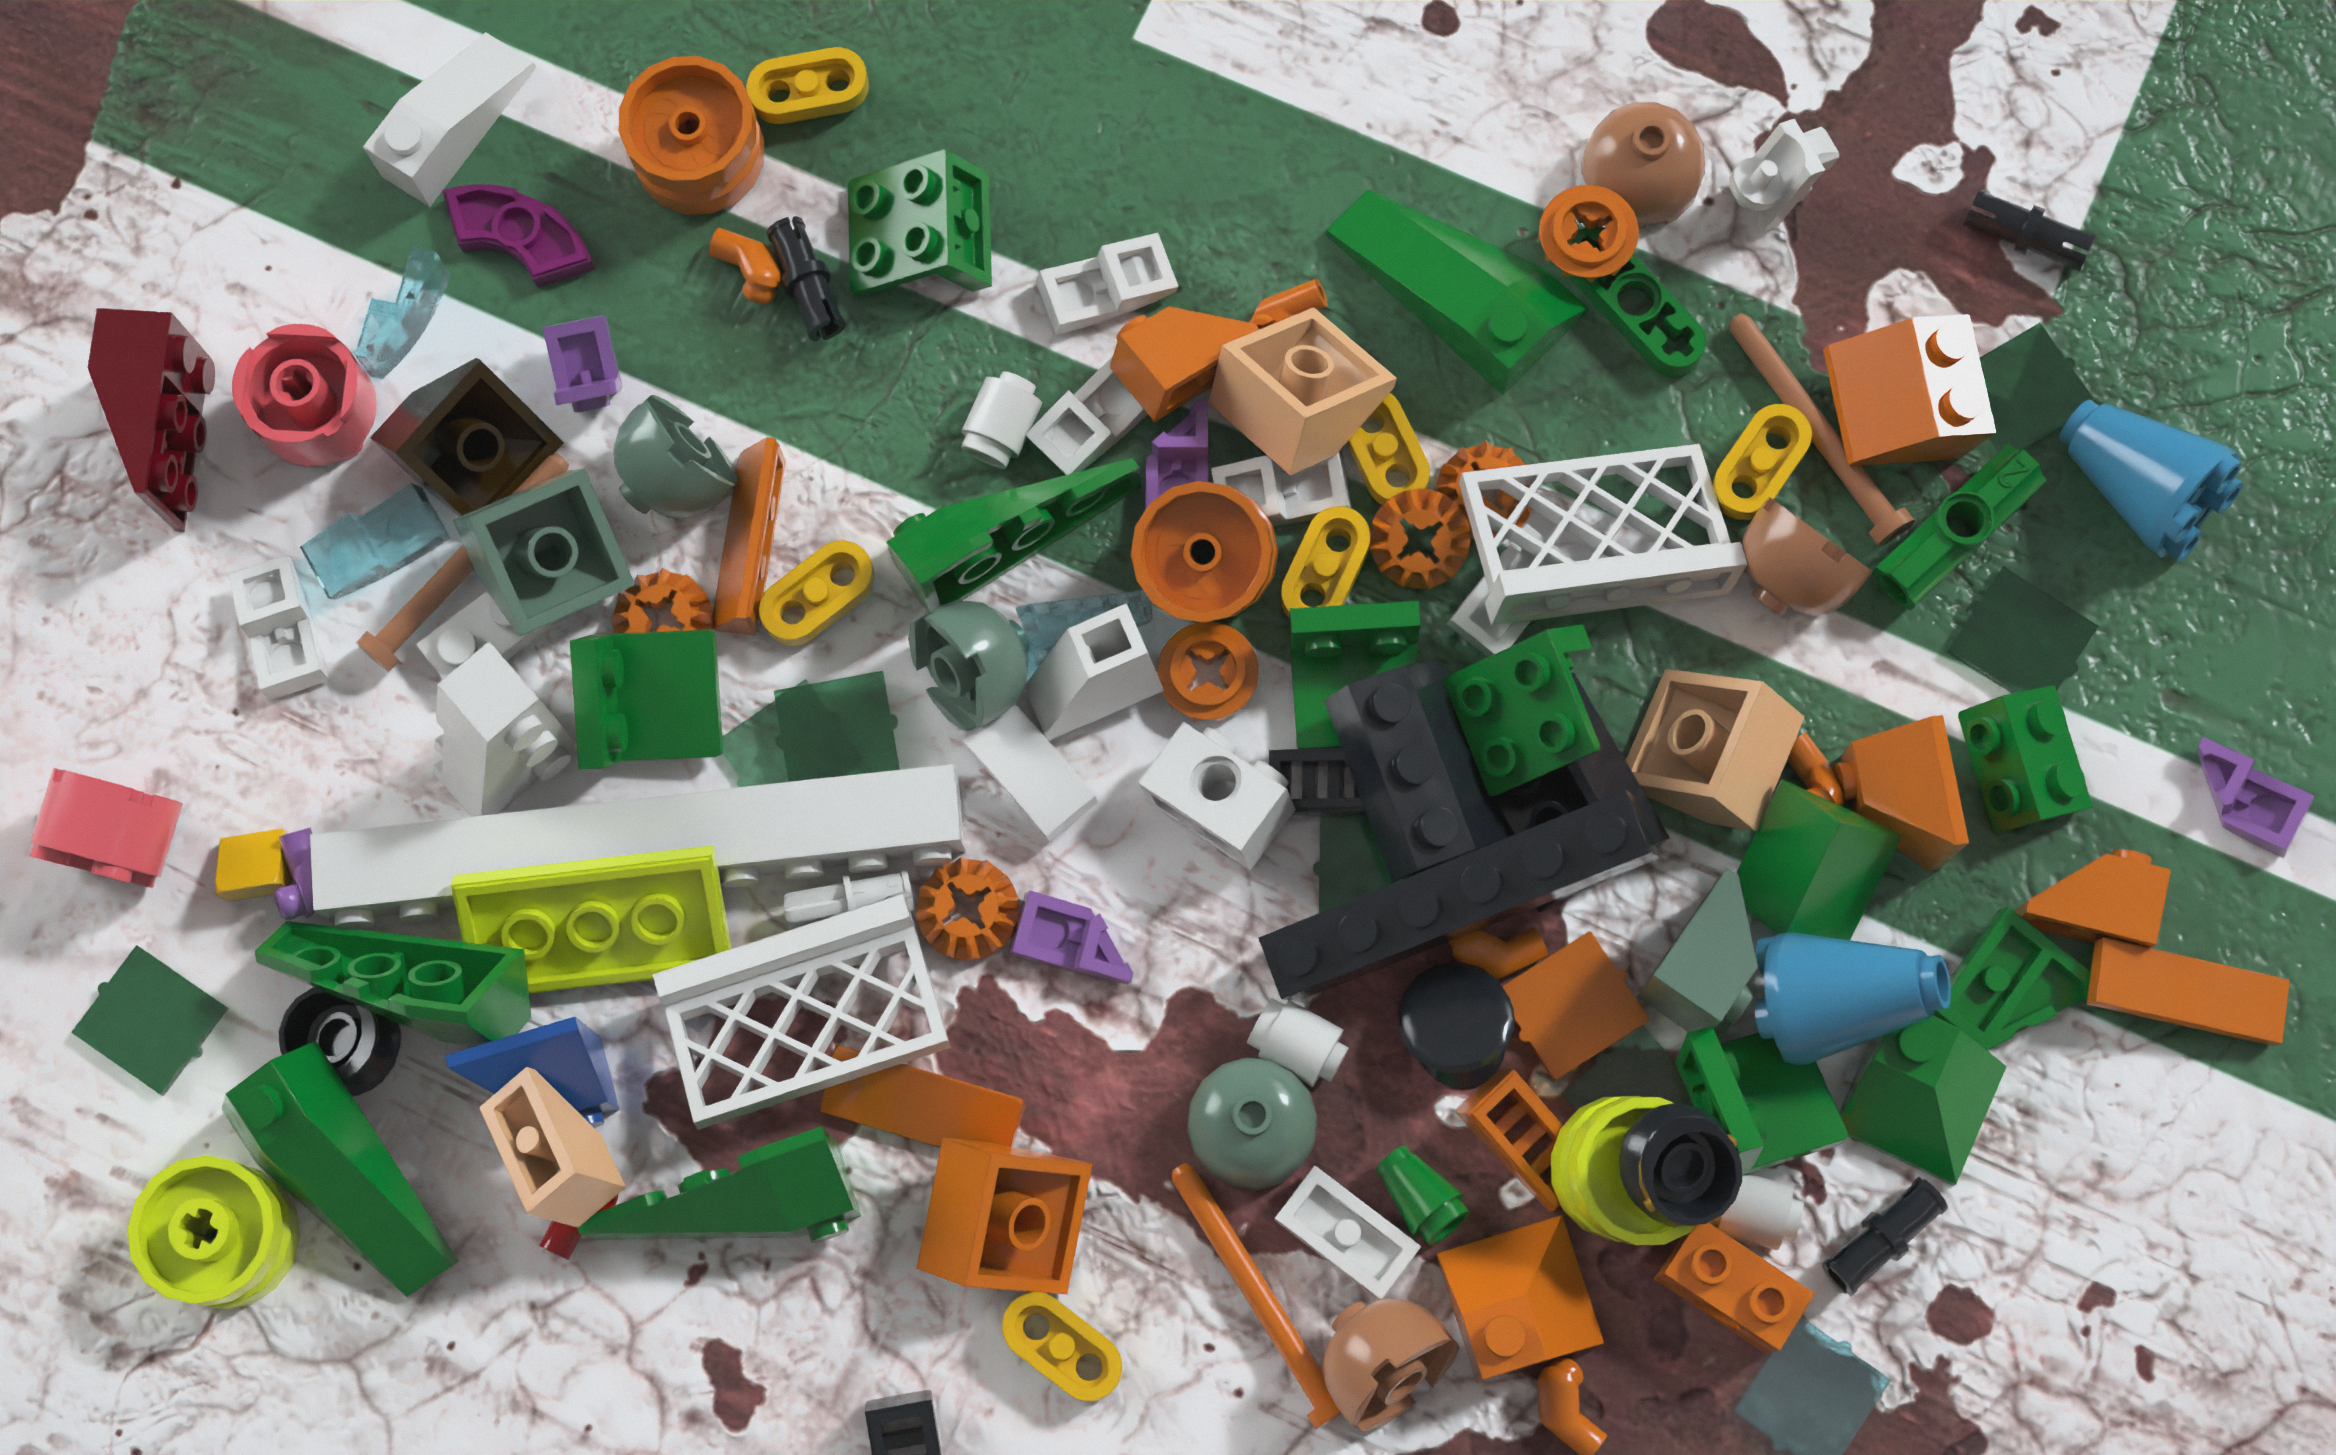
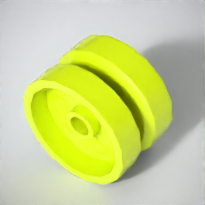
[1551,1096,1695,1245]
[127,1155,300,1310]

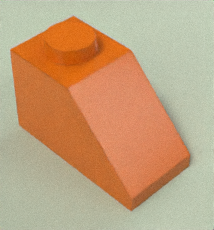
[1110,306,1260,422]
[2015,849,2171,948]

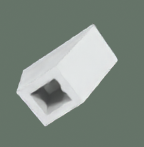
[1025,603,1164,741]

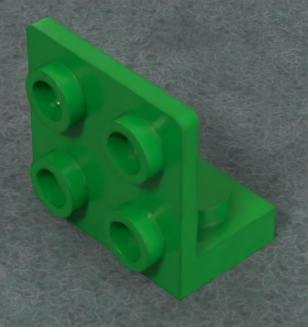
[848,149,992,296]
[1289,601,1421,749]
[1443,624,1600,796]
[570,629,723,770]
[1675,1025,1848,1175]

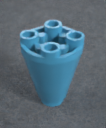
[2059,400,2243,562]
[1755,932,1951,1066]

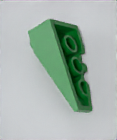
[1325,189,1588,395]
[886,458,1141,612]
[255,921,531,1047]
[221,1041,459,1297]
[578,1126,861,1243]

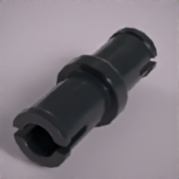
[1963,189,2096,272]
[766,216,846,341]
[1822,1177,1948,1296]

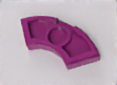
[442,184,596,288]

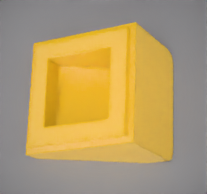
[215,828,291,902]

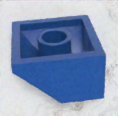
[445,1016,620,1128]

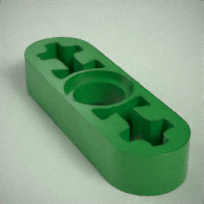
[1569,226,1706,378]

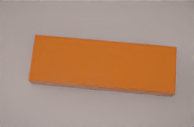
[2087,938,2290,1046]

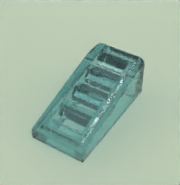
[1015,590,1153,666]

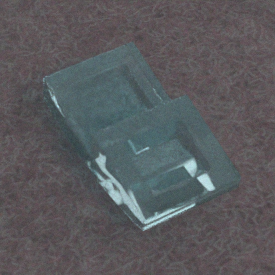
[355,246,450,379]
[300,483,450,600]

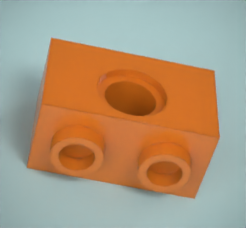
[1654,1223,1815,1355]

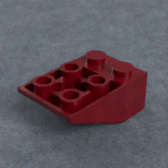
[87,308,215,532]

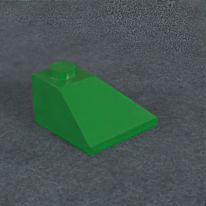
[1839,1016,2007,1186]

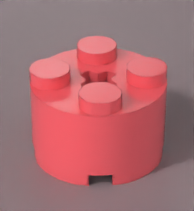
[232,324,377,467]
[29,768,183,888]

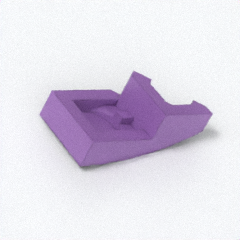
[1146,400,1208,508]
[2197,737,2314,858]
[1008,890,1134,984]

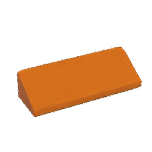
[712,437,786,636]
[820,1045,1026,1148]

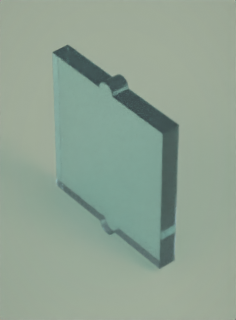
[1732,1317,1891,1455]

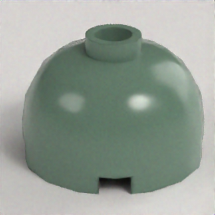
[613,395,738,519]
[908,601,1029,731]
[1187,1057,1318,1191]

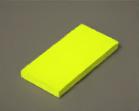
[451,845,732,994]

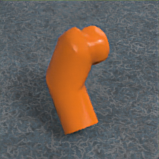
[709,228,782,305]
[1249,278,1328,329]
[1787,732,1845,807]
[1449,927,1548,979]
[1536,1357,1607,1455]

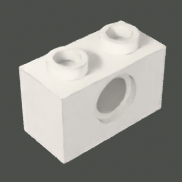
[1138,722,1296,871]

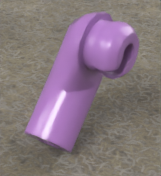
[274,827,316,920]

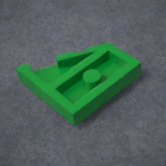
[1933,907,2091,1050]

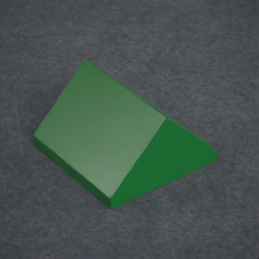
[1736,779,1902,940]

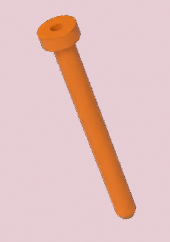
[1172,1163,1342,1430]

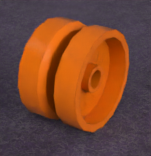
[618,56,764,215]
[1131,481,1278,623]

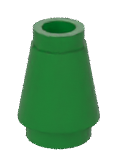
[1375,1145,1470,1246]

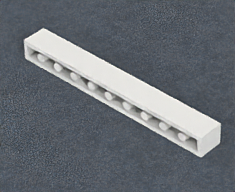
[310,764,966,929]

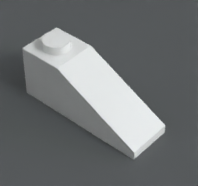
[363,32,536,207]

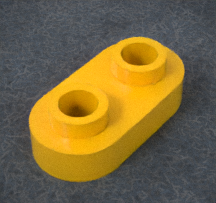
[746,47,869,124]
[1346,393,1430,505]
[1712,404,1812,520]
[1281,506,1370,618]
[759,540,875,646]
[1002,1292,1123,1402]

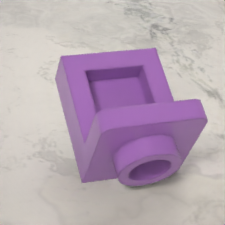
[542,314,623,413]

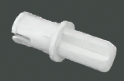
[783,870,914,930]

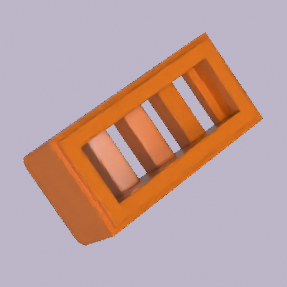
[1455,1068,1563,1212]

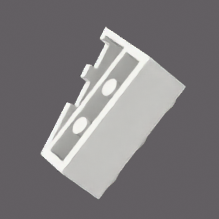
[433,642,577,817]

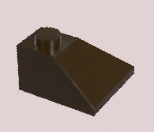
[370,358,564,517]

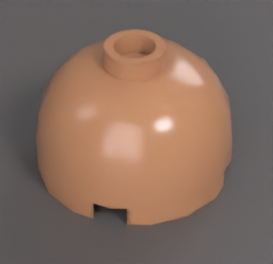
[1581,102,1705,229]
[1742,497,1873,617]
[1322,1299,1459,1432]

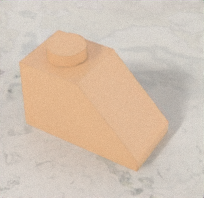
[479,1067,626,1227]

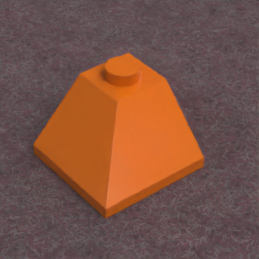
[1834,715,1969,871]
[1436,1215,1604,1383]

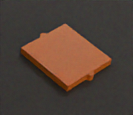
[1502,931,1650,1082]

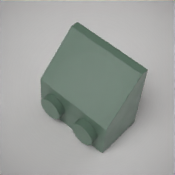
[453,468,635,636]
[1637,868,1758,1034]

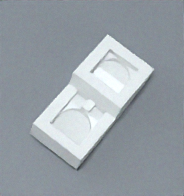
[1036,233,1179,335]
[1025,356,1147,475]
[1211,451,1352,526]
[228,555,329,701]
[963,705,1099,842]

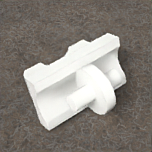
[1729,119,1839,232]

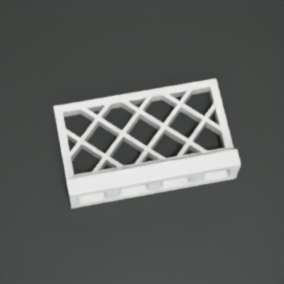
[1458,444,1748,626]
[653,894,951,1130]

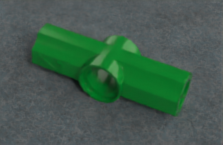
[1872,444,2047,611]

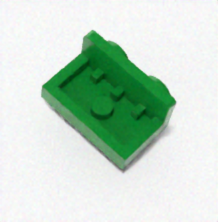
[1958,685,2093,834]

